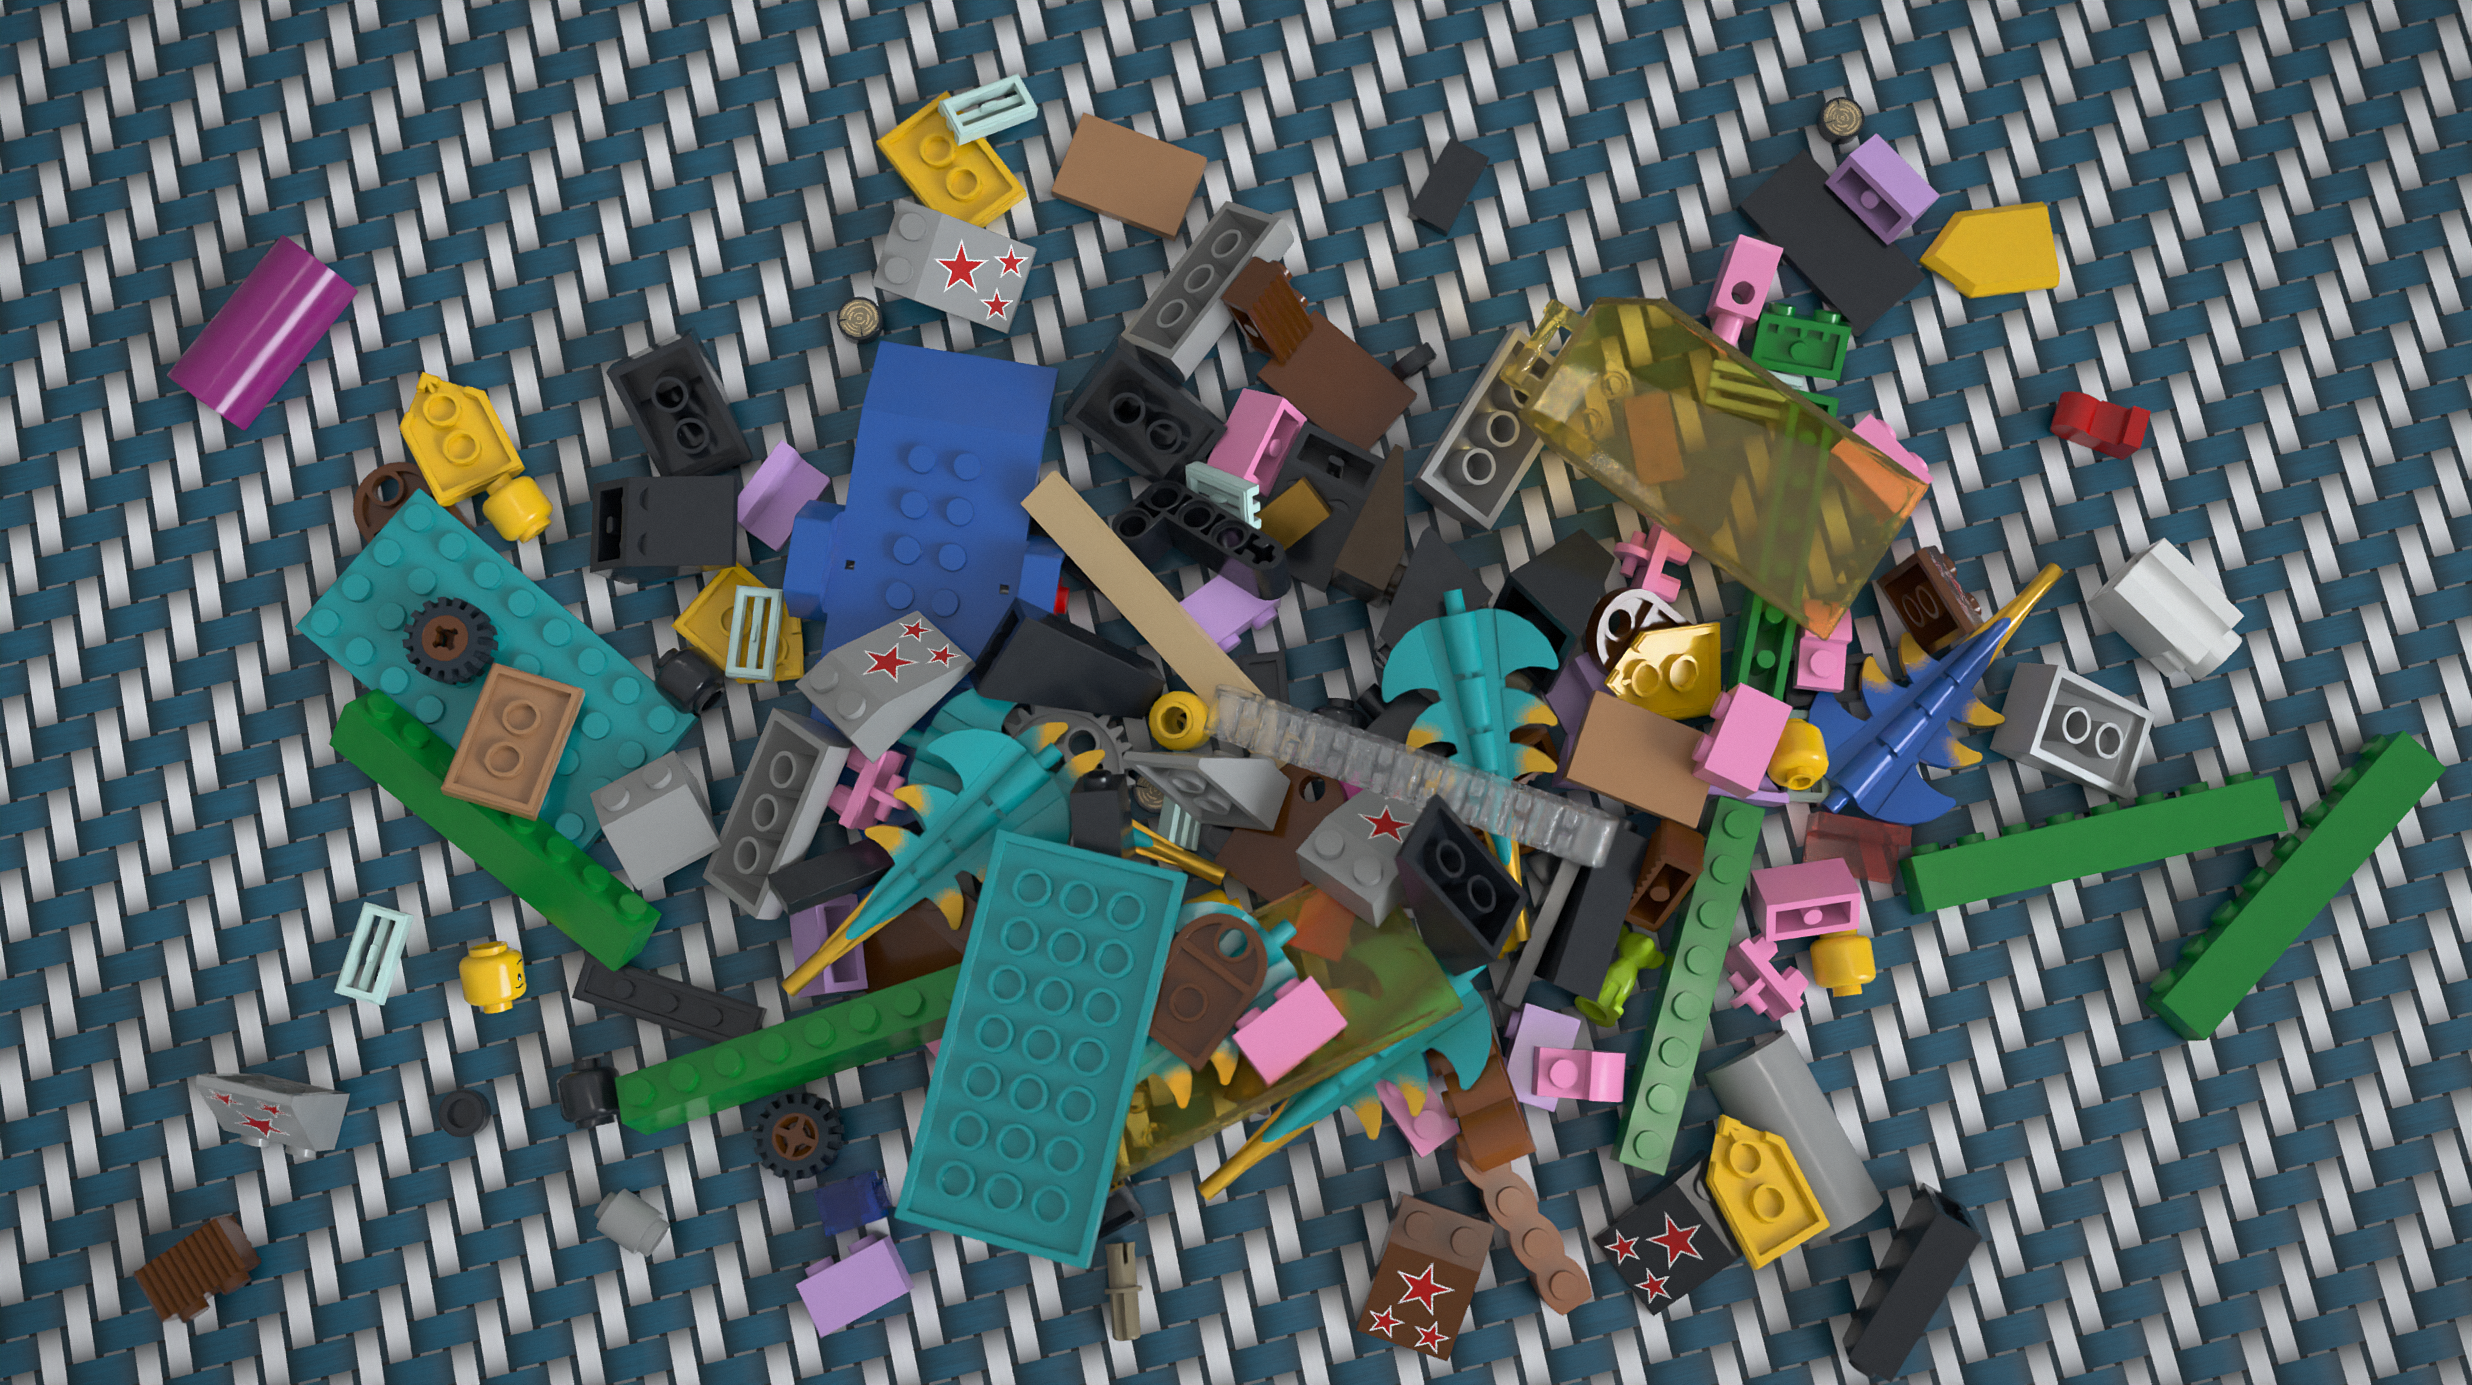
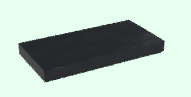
[1736,149,1926,338]

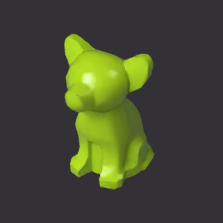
[1574,923,1666,1028]

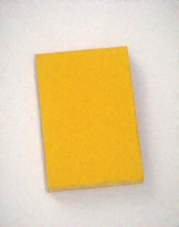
[876,91,1027,228]

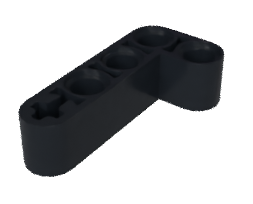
[1111,480,1292,601]

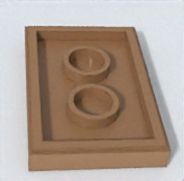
[1051,112,1207,242]
[441,663,585,821]
[1562,690,1711,830]

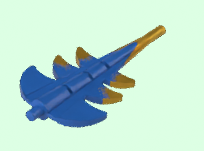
[1806,562,2064,827]

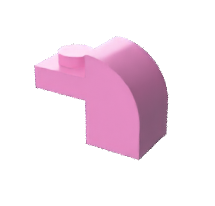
[1792,599,1852,693]
[1532,1046,1626,1102]

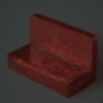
[1801,811,1912,884]

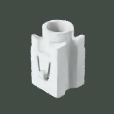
[2087,538,2244,681]

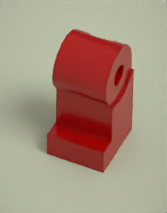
[2050,391,2151,460]

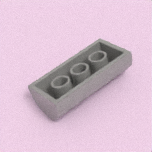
[1121,201,1294,383]
[1412,327,1583,531]
[702,708,852,920]
[1703,1030,1883,1244]

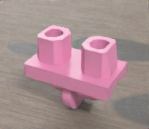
[1613,518,1695,605]
[828,745,909,830]
[1723,933,1809,1022]

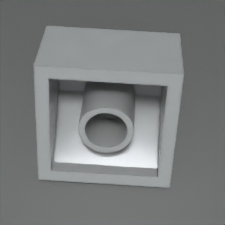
[590,751,723,890]

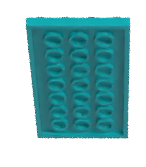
[295,488,699,853]
[894,829,1188,1269]

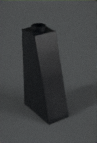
[968,597,1166,720]
[1070,769,1137,862]
[1533,815,1650,1002]
[1842,1182,1982,1382]

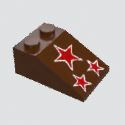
[1876,545,1985,656]
[1356,1191,1495,1361]

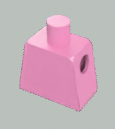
[1705,234,1784,348]

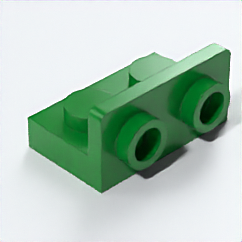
[1747,302,1852,381]

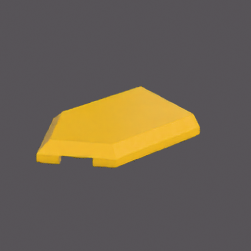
[1918,201,2060,299]
[399,372,525,506]
[671,561,805,685]
[1603,622,1721,720]
[1706,1115,1830,1271]

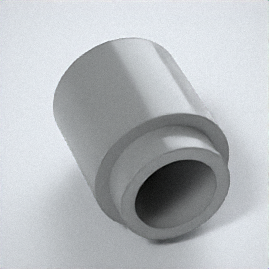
[594,1189,670,1257]

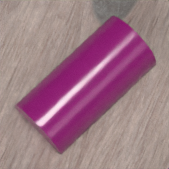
[166,234,358,431]

